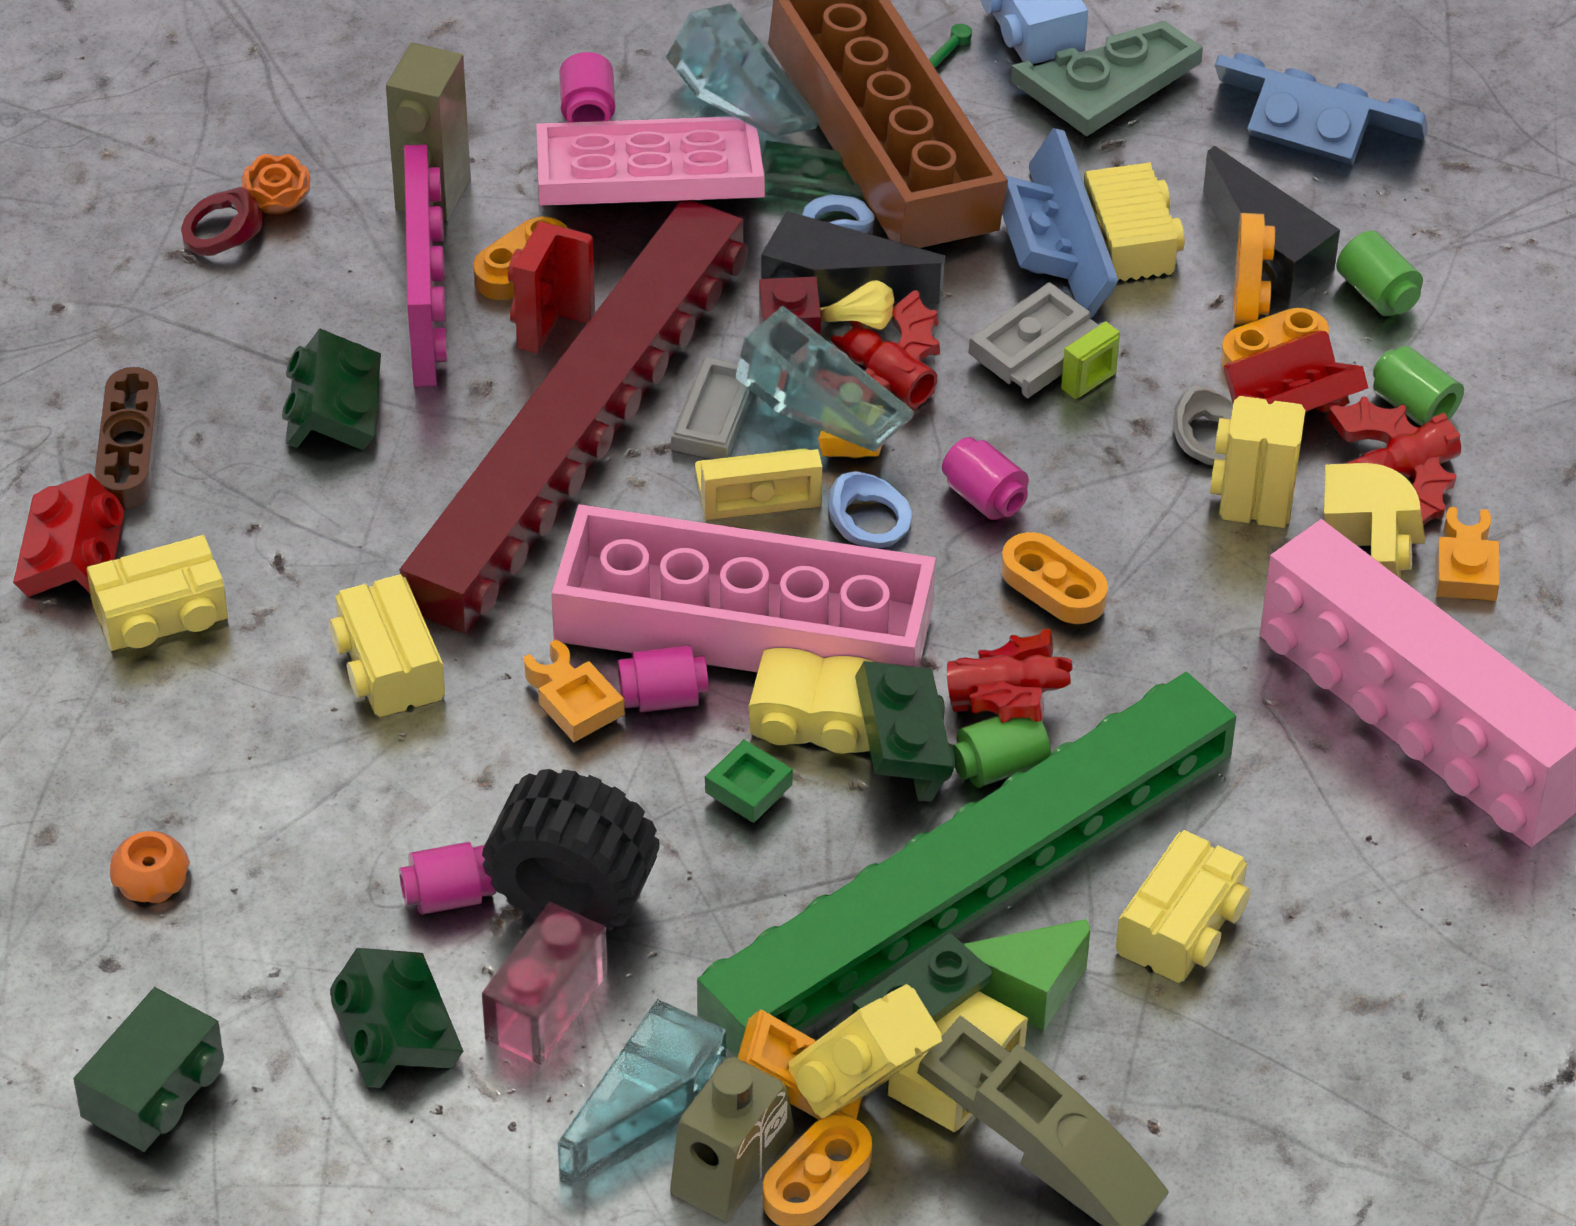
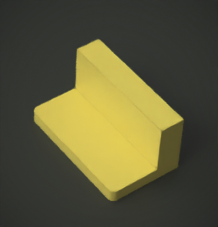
[695,448,822,520]

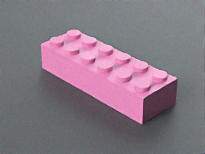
[552,504,936,672]
[1260,519,1576,848]

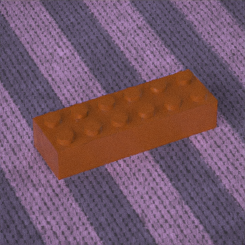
[768,0,1008,248]

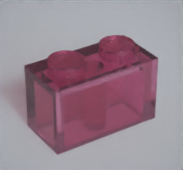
[482,901,607,1065]

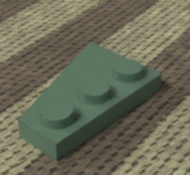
[1011,20,1203,136]

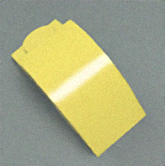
[1324,463,1425,579]

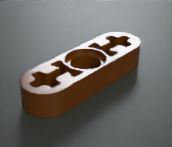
[95,367,161,510]

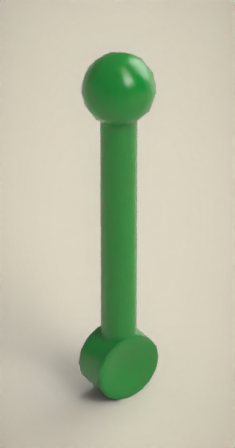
[929,23,972,68]

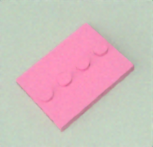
[536,116,765,206]

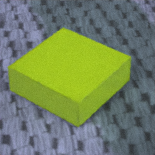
[1061,321,1120,399]

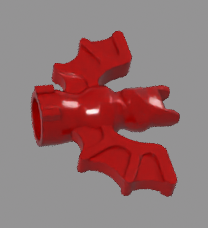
[801,290,941,411]
[1328,396,1461,526]
[947,629,1073,723]

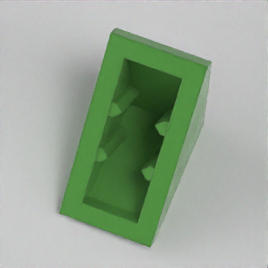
[964,919,1091,1031]

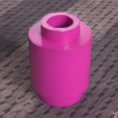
[559,52,615,122]
[942,437,1029,520]
[618,645,709,713]
[399,841,496,916]

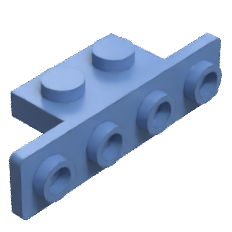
[1215,53,1428,166]
[1002,128,1118,318]

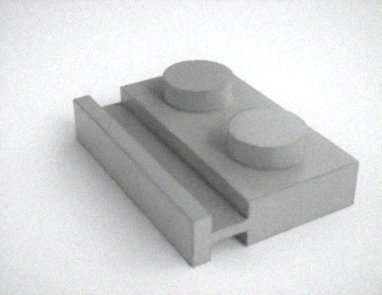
[968,282,1104,398]

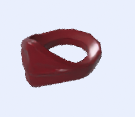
[181,187,263,256]

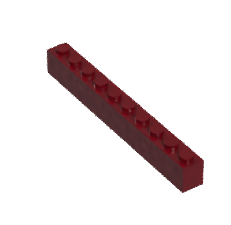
[399,200,748,634]

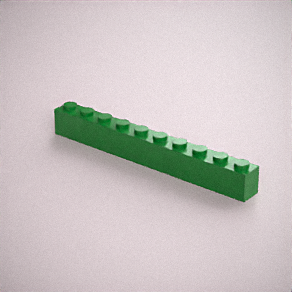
[697,671,1236,1058]

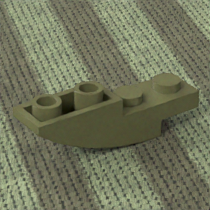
[917,1015,1169,1226]

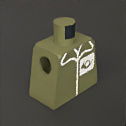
[670,1057,794,1223]

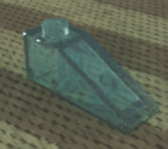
[666,3,821,138]
[735,306,914,452]
[558,999,727,1186]

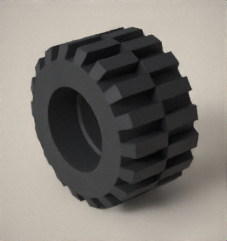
[482,769,660,934]

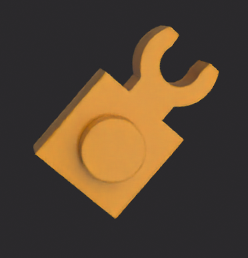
[1436,507,1499,601]
[523,640,625,742]

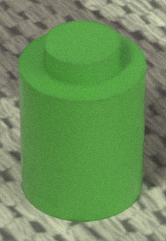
[1336,230,1423,316]
[1373,346,1464,426]
[953,716,1051,788]

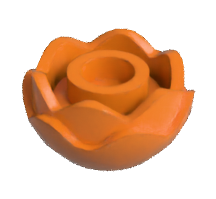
[242,154,310,215]
[110,831,190,904]

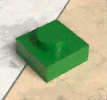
[705,739,793,823]

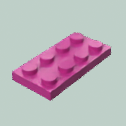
[404,144,447,387]

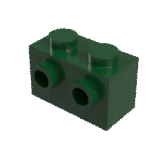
[73,986,224,1152]

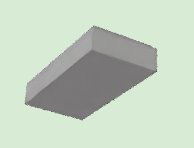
[671,356,759,459]

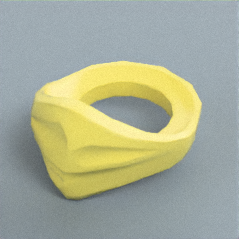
[820,280,894,330]

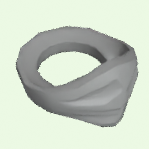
[1173,385,1233,465]

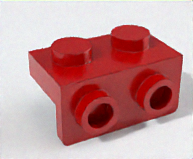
[508,221,595,354]
[1224,330,1369,412]
[13,473,125,597]

